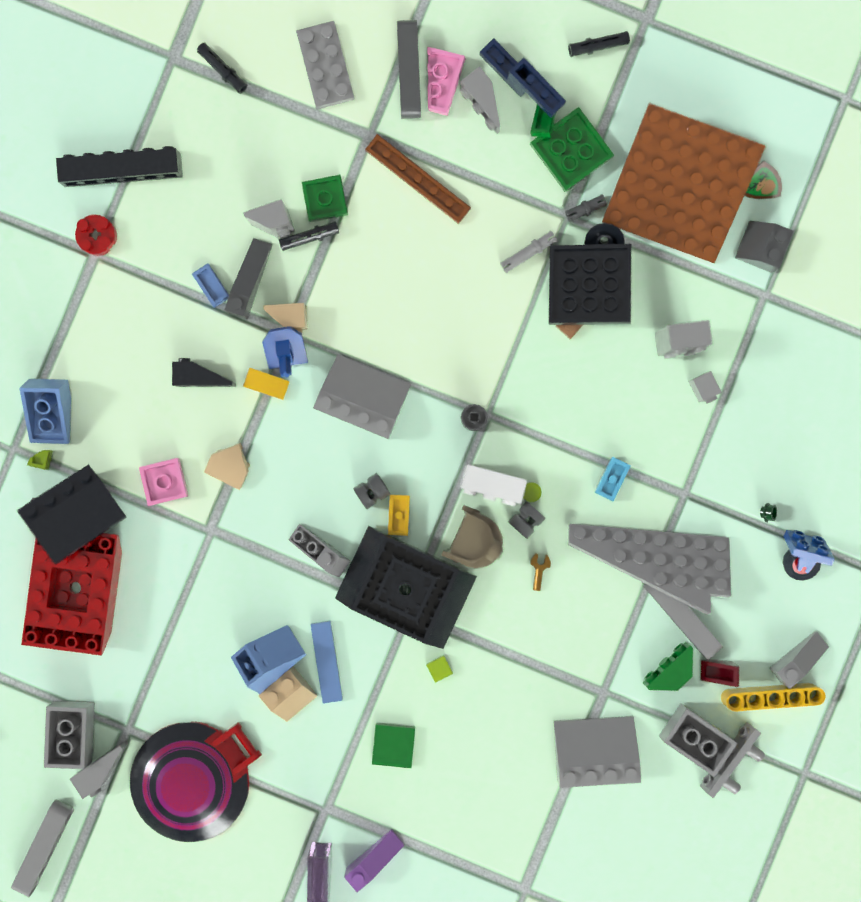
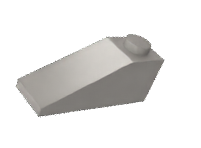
[769,631,829,689]
[69,741,128,800]

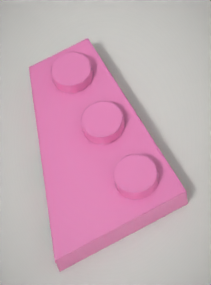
[427,46,466,116]

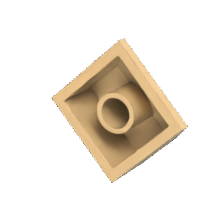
[258,666,318,722]

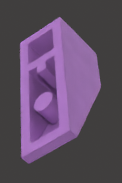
[344,829,404,893]

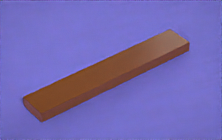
[365,134,471,225]

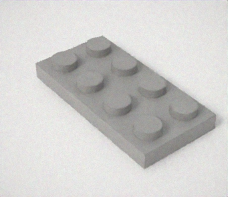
[296,21,355,110]

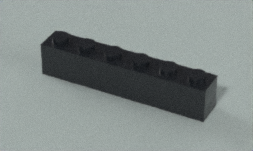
[56,146,183,187]

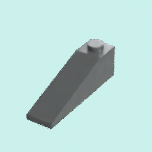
[224,238,273,320]

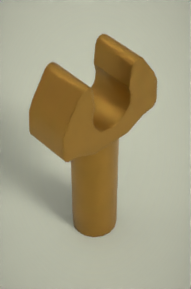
[530,553,551,591]

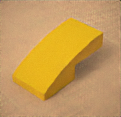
[243,368,290,400]

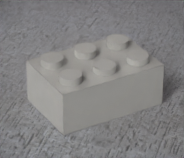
[655,320,713,359]
[43,701,95,769]
[659,703,738,777]

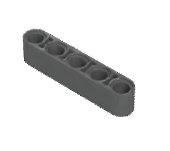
[397,20,421,119]

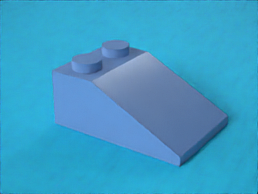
[19,379,71,444]

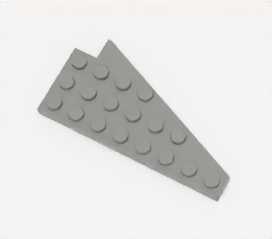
[568,524,731,615]

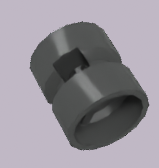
[461,404,488,431]
[353,473,391,509]
[508,501,546,539]

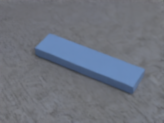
[310,620,343,704]

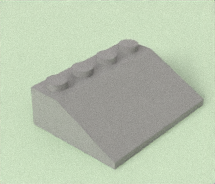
[313,354,411,439]
[553,716,641,788]

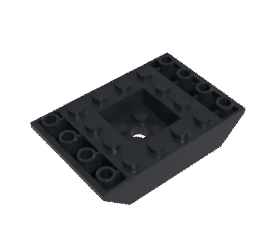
[335,525,477,649]

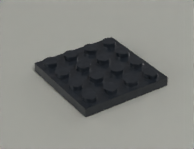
[548,244,631,325]

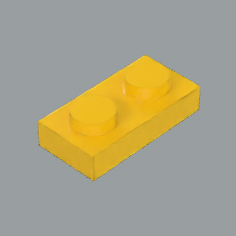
[388,495,410,536]

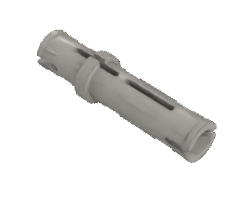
[500,230,557,274]

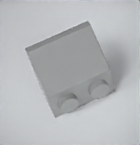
[243,199,295,238]

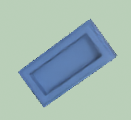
[192,263,229,308]

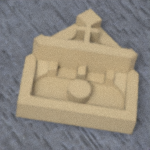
[204,443,250,490]

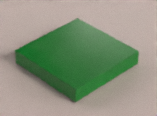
[301,175,348,222]
[372,723,415,769]

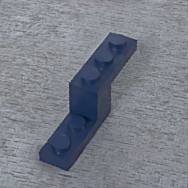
[479,38,566,118]

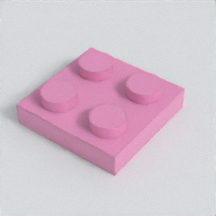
[139,458,189,506]

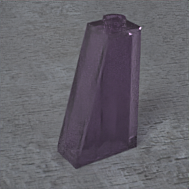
[307,842,332,902]

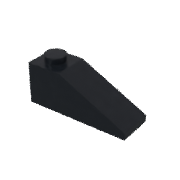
[172,358,236,387]

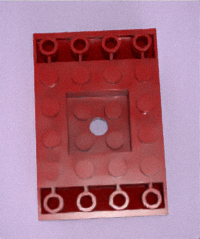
[21,533,122,656]

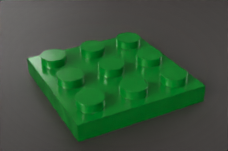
[530,107,614,192]

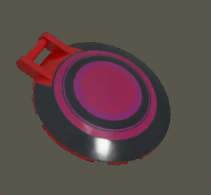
[130,721,262,842]

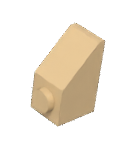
[263,303,308,333]

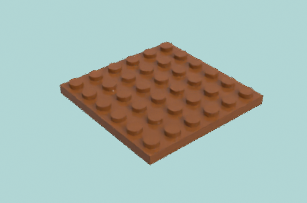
[602,103,766,264]

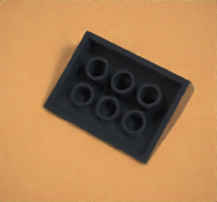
[16,464,127,565]

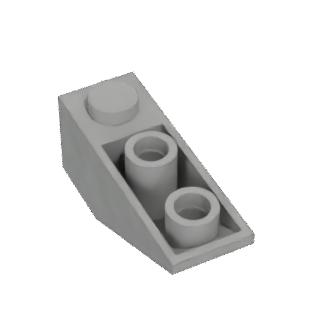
[460,66,500,134]
[288,524,351,577]

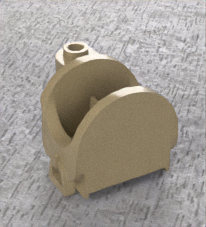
[441,504,504,569]

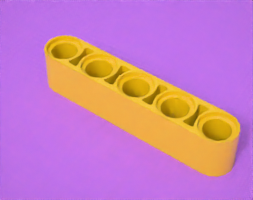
[721,683,826,711]

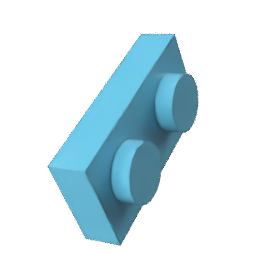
[594,457,631,501]

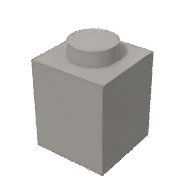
[688,371,722,404]

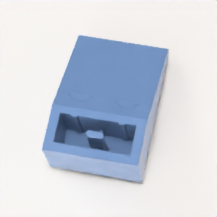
[231,625,307,694]

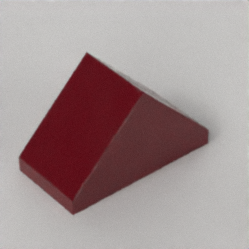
[701,660,740,687]

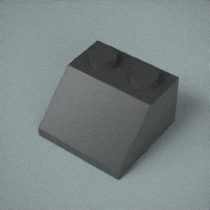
[735,221,794,273]

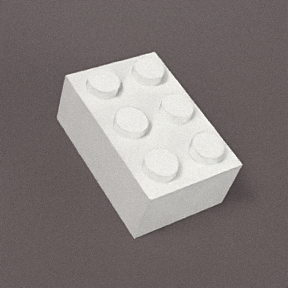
[460,464,527,507]

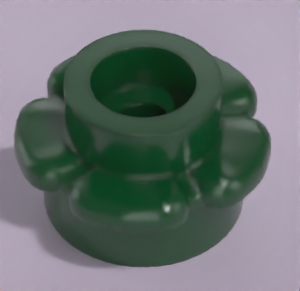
[760,503,777,523]

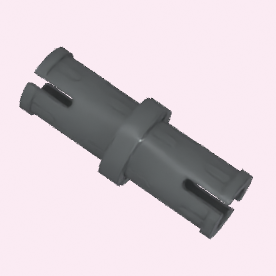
[565,194,607,223]

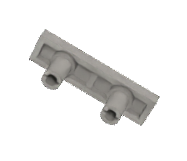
[700,722,765,799]

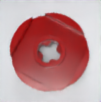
[75,215,117,256]

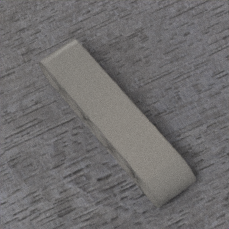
[643,584,723,661]
[11,799,74,898]

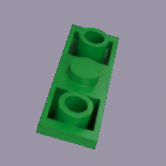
[643,642,693,691]

